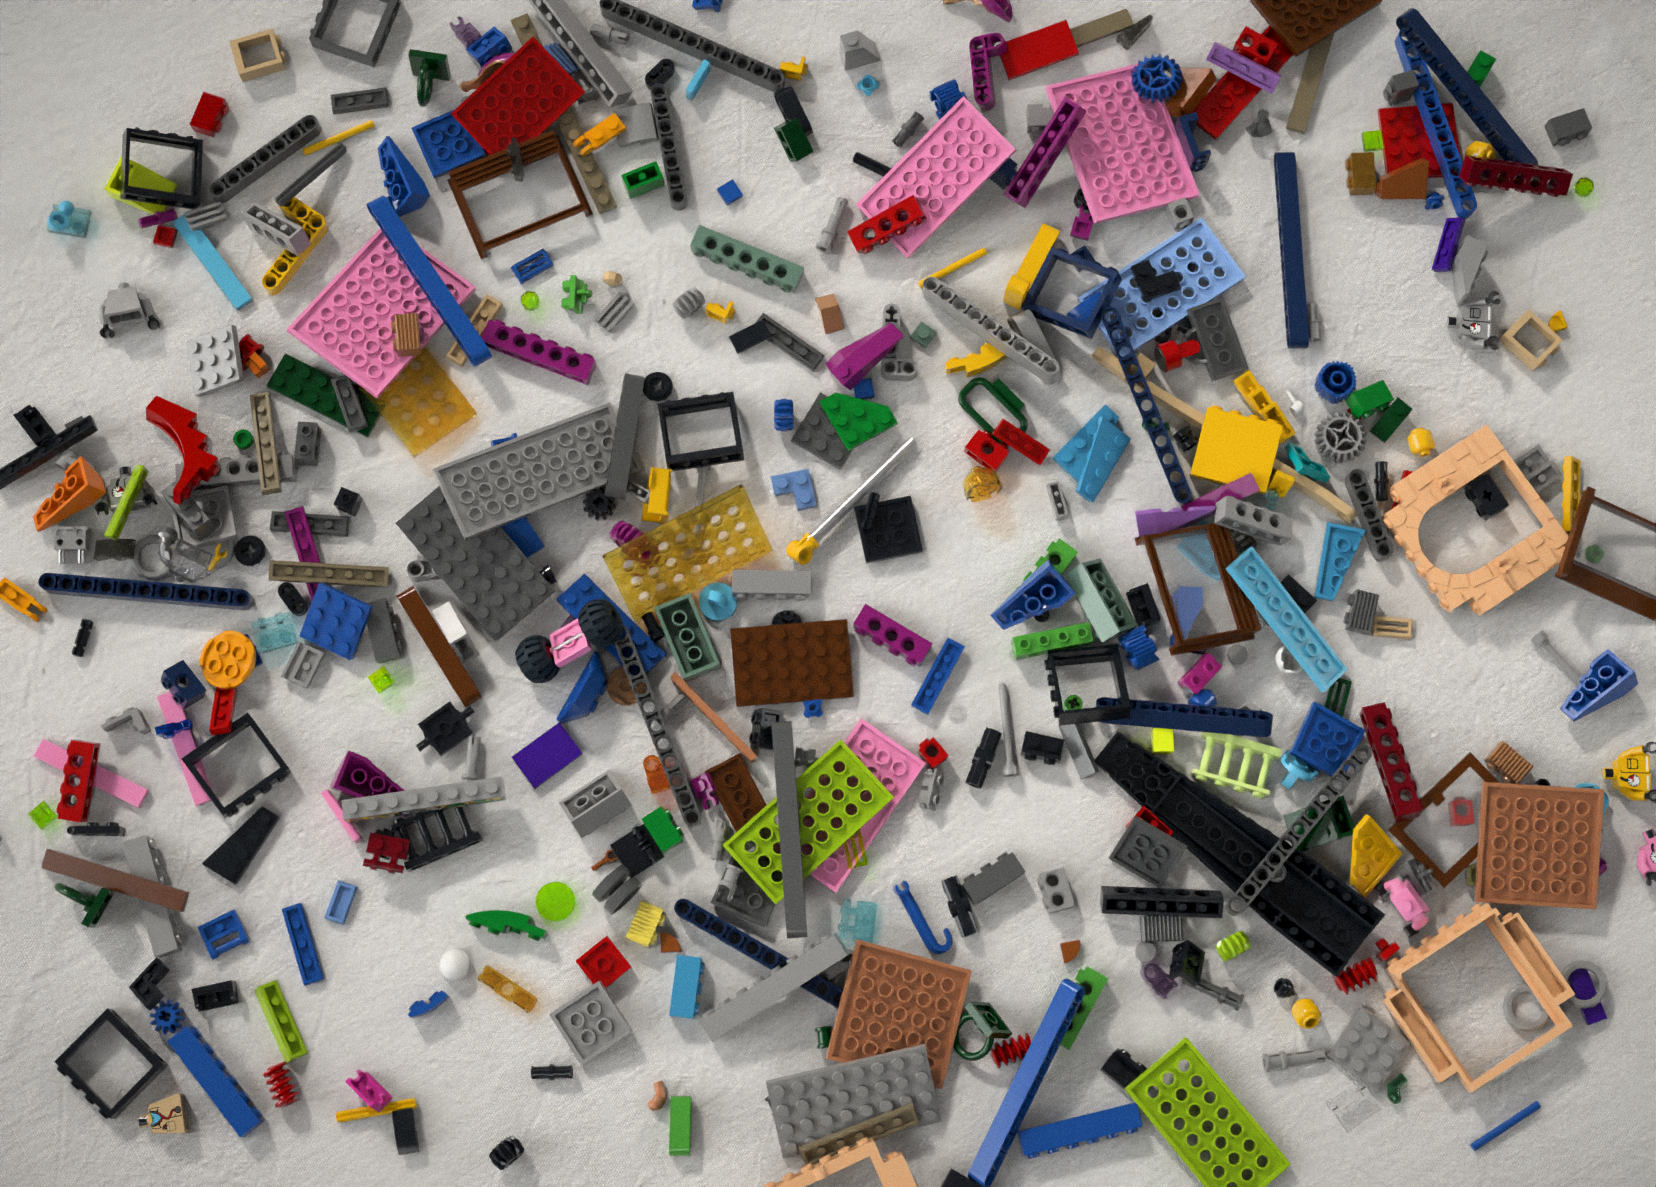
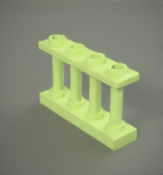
[1191,732,1282,799]

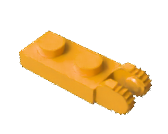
[573,113,626,156]
[0,577,48,623]

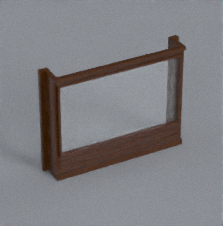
[447,130,593,259]
[1554,487,1656,621]
[1134,523,1261,656]

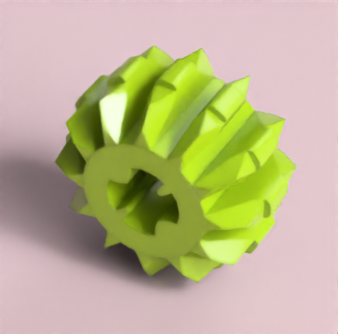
[1216,931,1251,961]

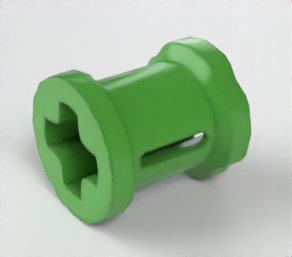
[1063,695,1083,710]

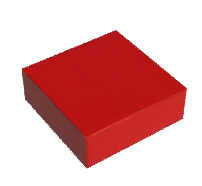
[153,226,178,248]

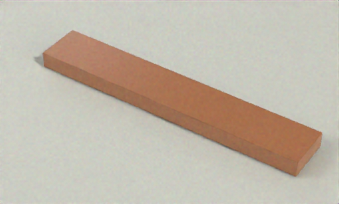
[670,672,757,764]

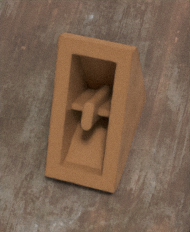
[815,293,844,334]

